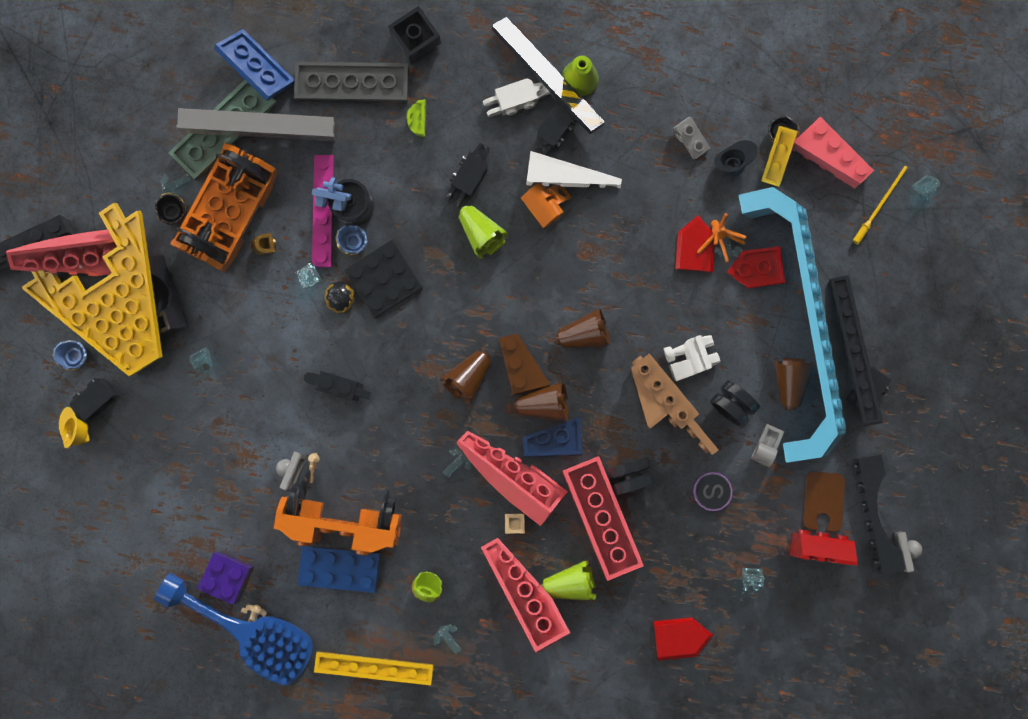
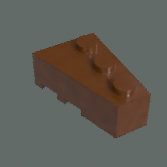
[499,333,550,396]

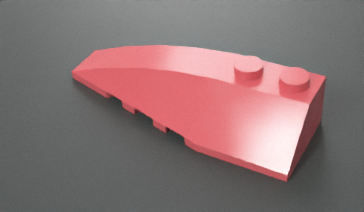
[457,431,568,526]
[481,538,570,653]

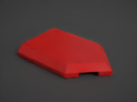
[675,215,715,273]
[727,246,786,288]
[653,617,714,661]

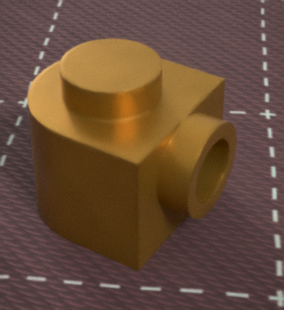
[251,233,276,255]

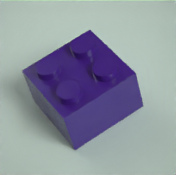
[197,551,254,605]

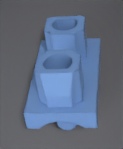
[312,177,351,211]

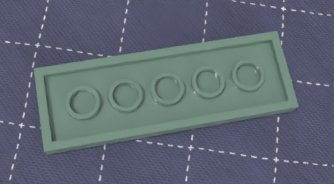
[168,80,277,180]

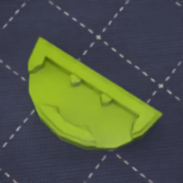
[406,99,426,137]

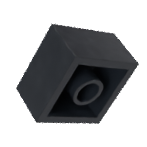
[388,6,441,64]

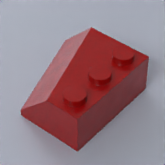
[789,530,858,566]

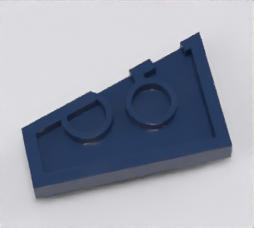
[523,417,582,458]

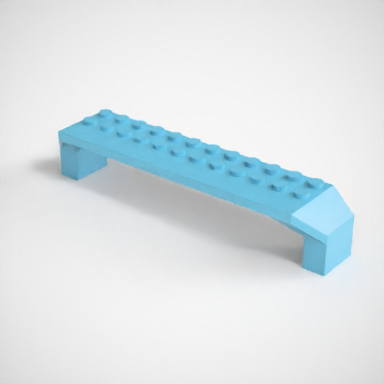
[739,187,846,463]

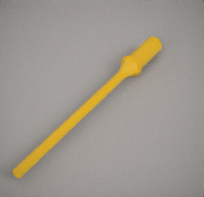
[852,166,908,245]

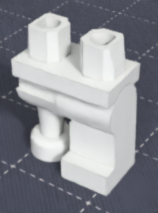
[663,335,720,382]

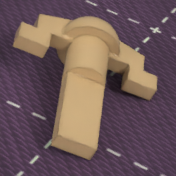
[308,453,320,483]
[241,605,267,622]

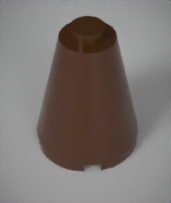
[555,309,610,348]
[440,350,491,404]
[774,358,814,410]
[514,382,569,421]

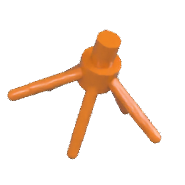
[697,213,747,262]

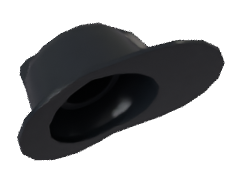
[714,140,758,176]

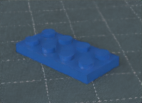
[214,29,295,101]
[298,546,380,593]

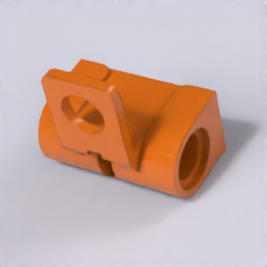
[521,182,571,228]

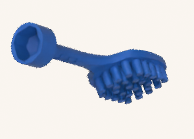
[153,572,313,685]

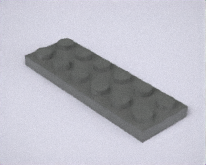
[294,61,408,102]

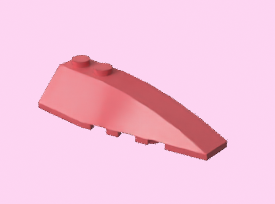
[6,230,117,276]

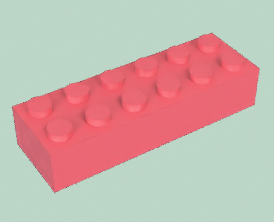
[562,456,644,581]

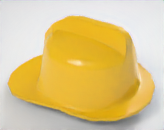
[59,407,89,449]

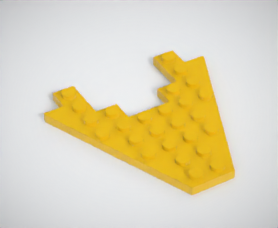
[22,203,163,376]

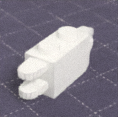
[483,79,550,117]

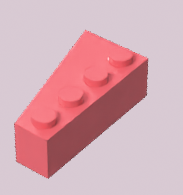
[792,117,874,188]

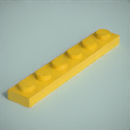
[314,652,434,685]

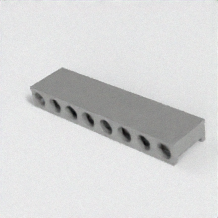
[176,108,335,142]

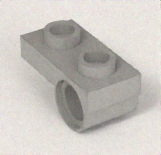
[673,117,710,159]
[751,424,784,467]

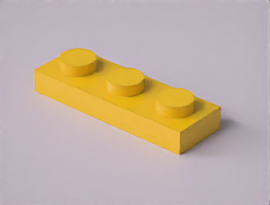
[761,126,798,187]

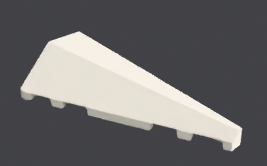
[526,151,622,188]

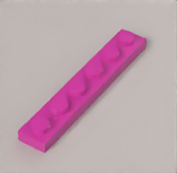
[312,155,334,268]

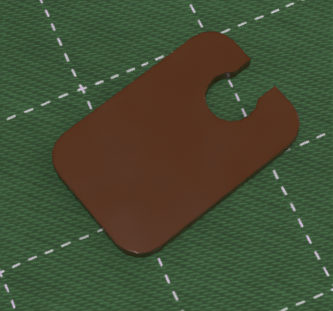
[803,471,845,531]

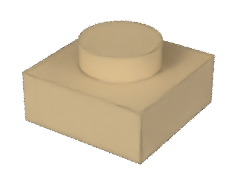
[505,514,525,534]

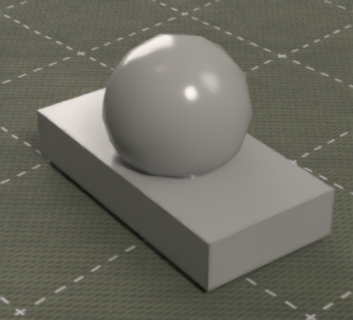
[276,451,307,491]
[893,531,923,572]

